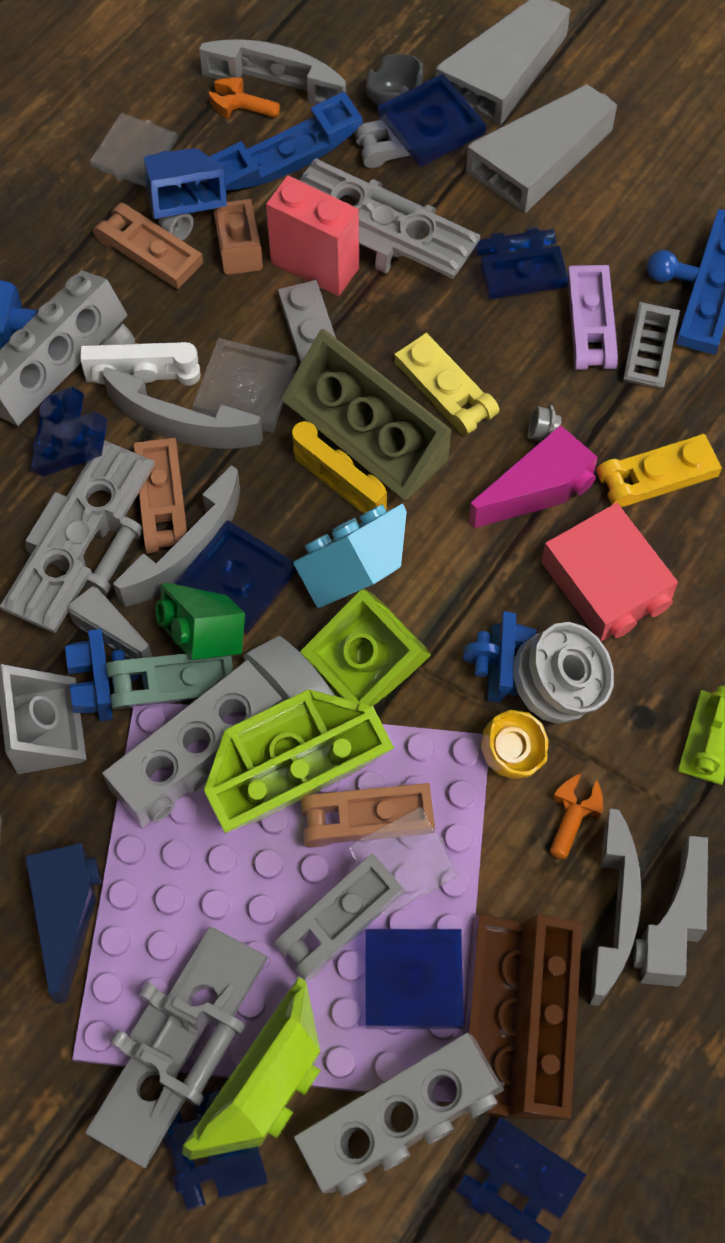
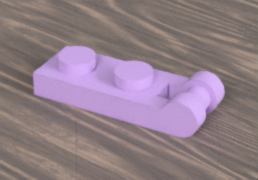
[567,265,618,370]

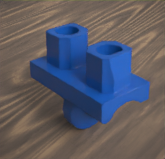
[463,611,537,703]
[65,629,141,722]

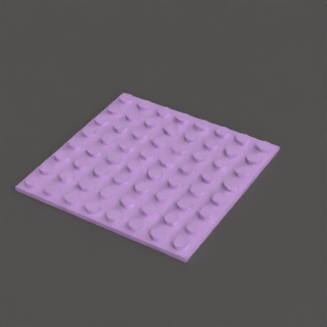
[72,703,488,1102]

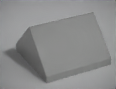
[0,664,87,774]

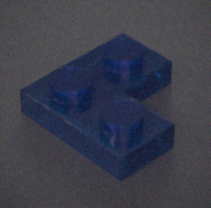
[31,386,108,476]

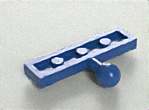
[646,209,725,355]

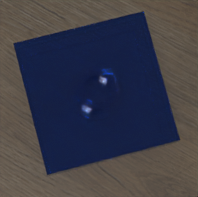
[378,73,486,167]
[175,520,297,635]
[366,929,464,1029]

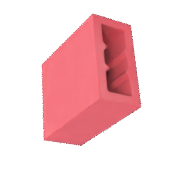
[266,175,359,297]
[541,503,678,642]

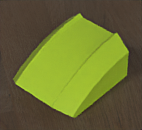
[300,589,431,706]

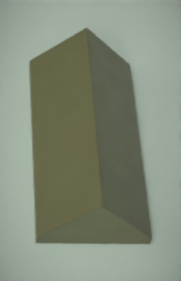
[281,329,451,500]

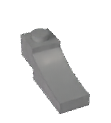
[633,836,708,987]

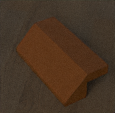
[463,914,582,1120]

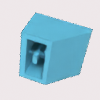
[293,503,407,608]

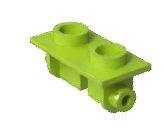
[678,686,725,785]

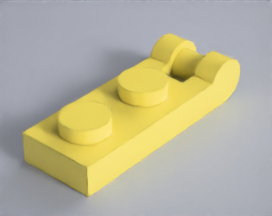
[394,333,500,436]

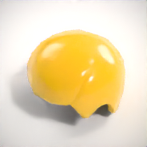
[480,710,549,779]

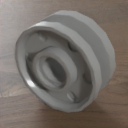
[513,622,614,724]

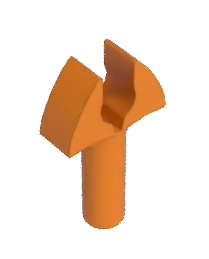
[209,77,280,119]
[550,774,603,859]

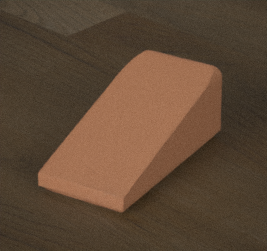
[213,199,263,275]

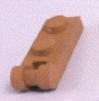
[93,203,203,289]
[134,437,188,554]
[300,783,435,847]

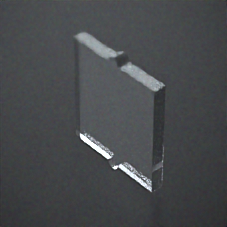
[90,113,178,187]
[348,807,458,916]

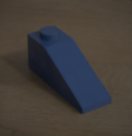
[26,843,102,1004]

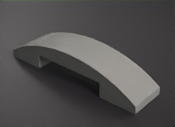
[199,40,346,105]
[102,367,263,449]
[113,465,241,607]
[589,809,641,1006]

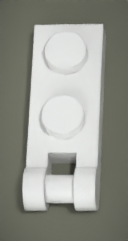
[81,342,201,386]

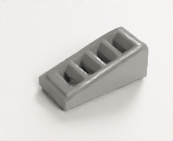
[623,302,680,389]
[67,586,152,659]

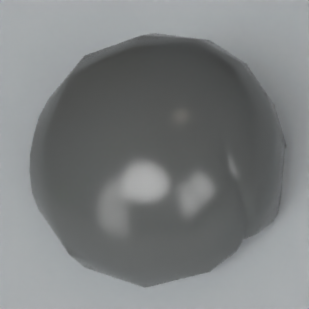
[366,53,423,111]

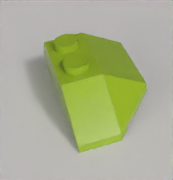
[204,689,394,834]
[182,977,321,1160]

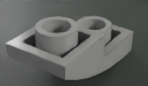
[243,635,335,701]

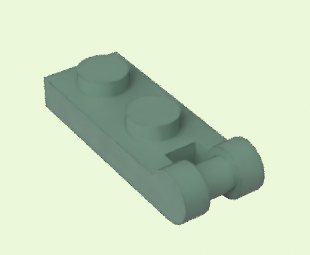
[106,654,234,709]

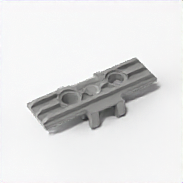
[299,158,480,279]
[0,440,155,633]
[86,926,268,1168]

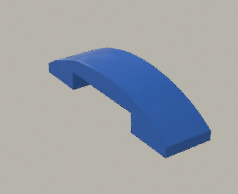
[209,91,363,190]

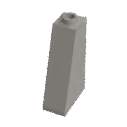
[435,0,570,126]
[466,84,617,213]

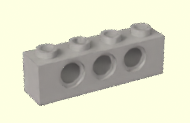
[0,270,128,426]
[102,660,283,828]
[294,1033,504,1197]

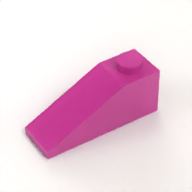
[468,425,598,528]

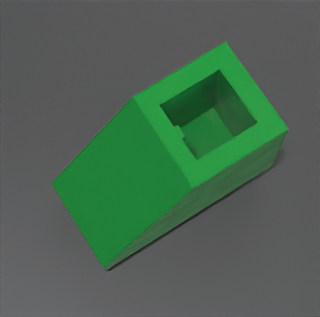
[155,583,245,660]

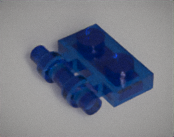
[475,227,569,299]
[162,1090,269,1211]
[456,1117,587,1243]

